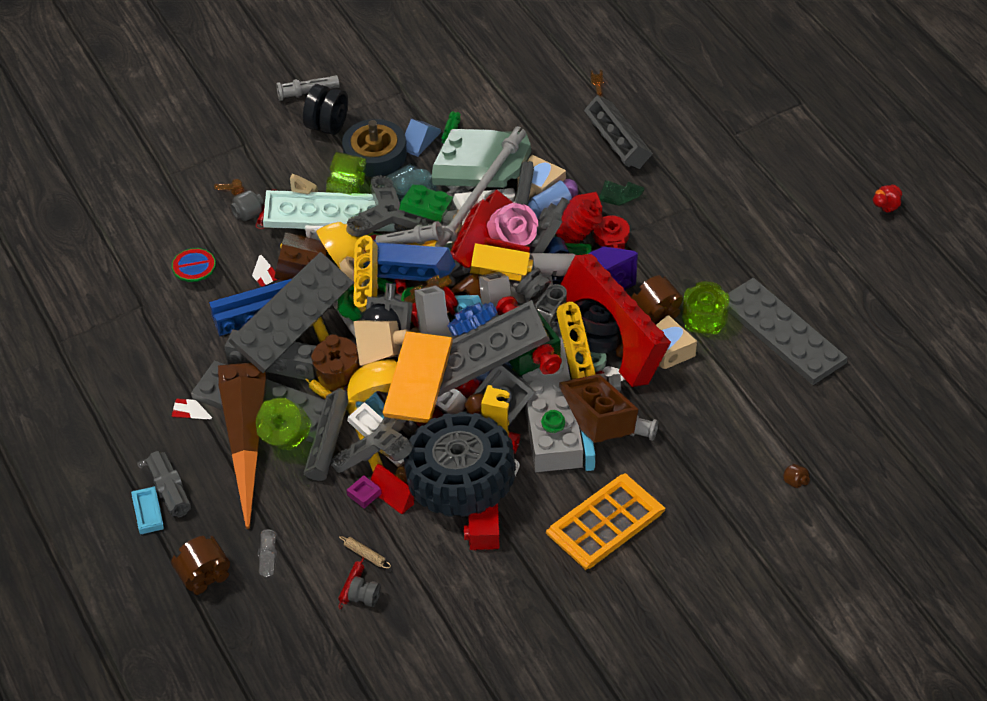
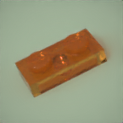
[404,275,452,303]

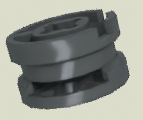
[515,268,551,302]

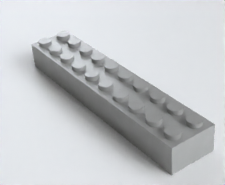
[509,275,583,472]

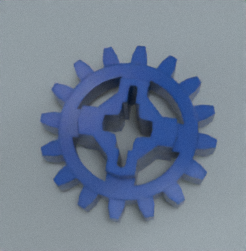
[447,302,498,336]

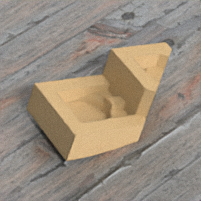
[290,174,318,194]

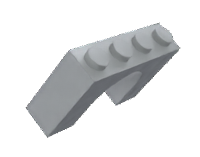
[414,272,511,340]

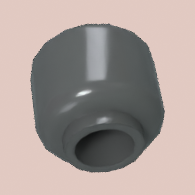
[230,190,264,222]

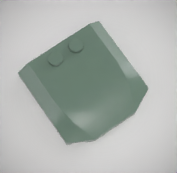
[431,129,532,188]

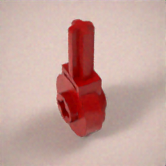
[593,216,630,249]

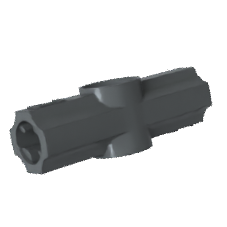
[146,451,191,518]

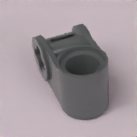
[535,284,567,329]

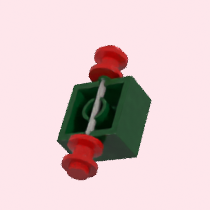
[496,296,562,376]

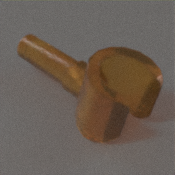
[591,70,603,96]
[214,179,244,196]

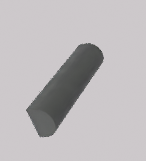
[304,388,349,481]

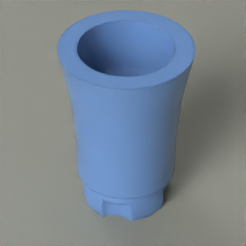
[528,180,572,219]

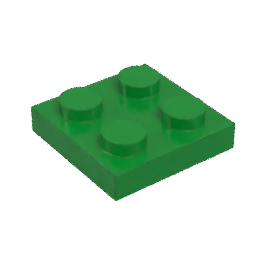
[399,184,453,223]

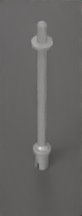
[435,126,526,247]

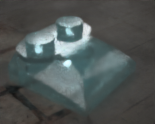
[378,163,436,203]

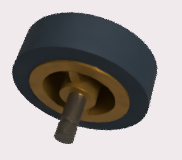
[342,119,407,177]

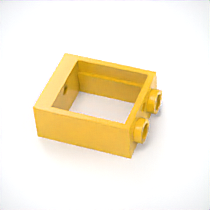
[470,243,533,282]

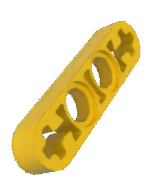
[354,235,378,312]
[557,302,596,380]

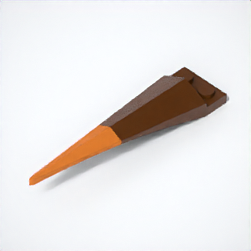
[218,363,267,530]

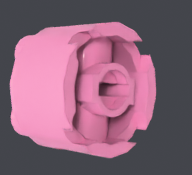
[487,203,538,246]

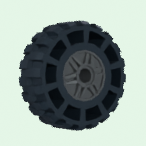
[404,412,516,517]

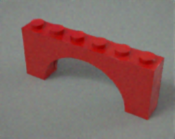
[560,254,671,387]

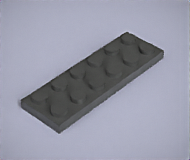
[229,252,354,373]
[719,278,848,385]
[438,300,550,396]
[191,360,325,443]

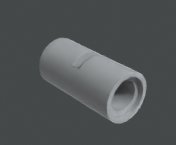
[529,253,575,276]

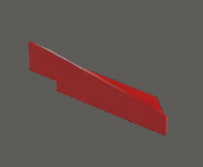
[450,190,513,268]

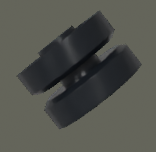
[303,84,348,135]
[570,299,621,353]

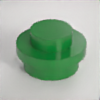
[541,410,565,433]

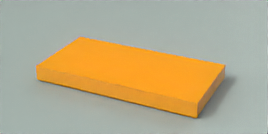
[383,331,453,423]

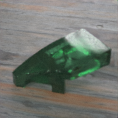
[599,180,645,205]

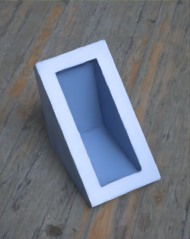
[405,119,441,157]

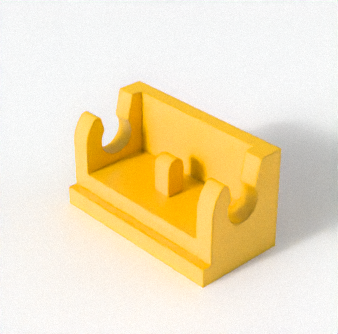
[481,385,510,434]

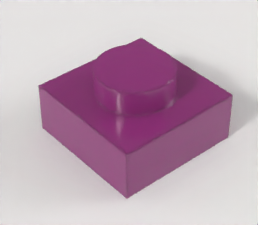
[347,475,381,508]

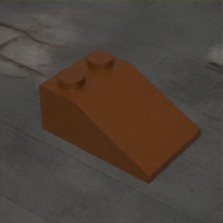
[274,232,327,281]
[559,374,638,443]

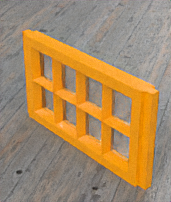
[546,473,665,570]

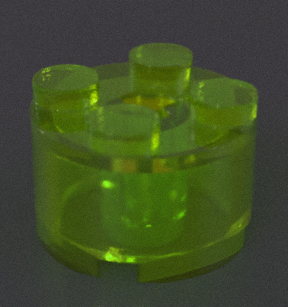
[326,152,366,195]
[682,281,729,334]
[256,398,310,450]

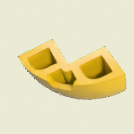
[316,222,373,269]
[348,359,397,402]

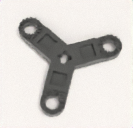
[346,175,443,237]
[331,417,413,473]

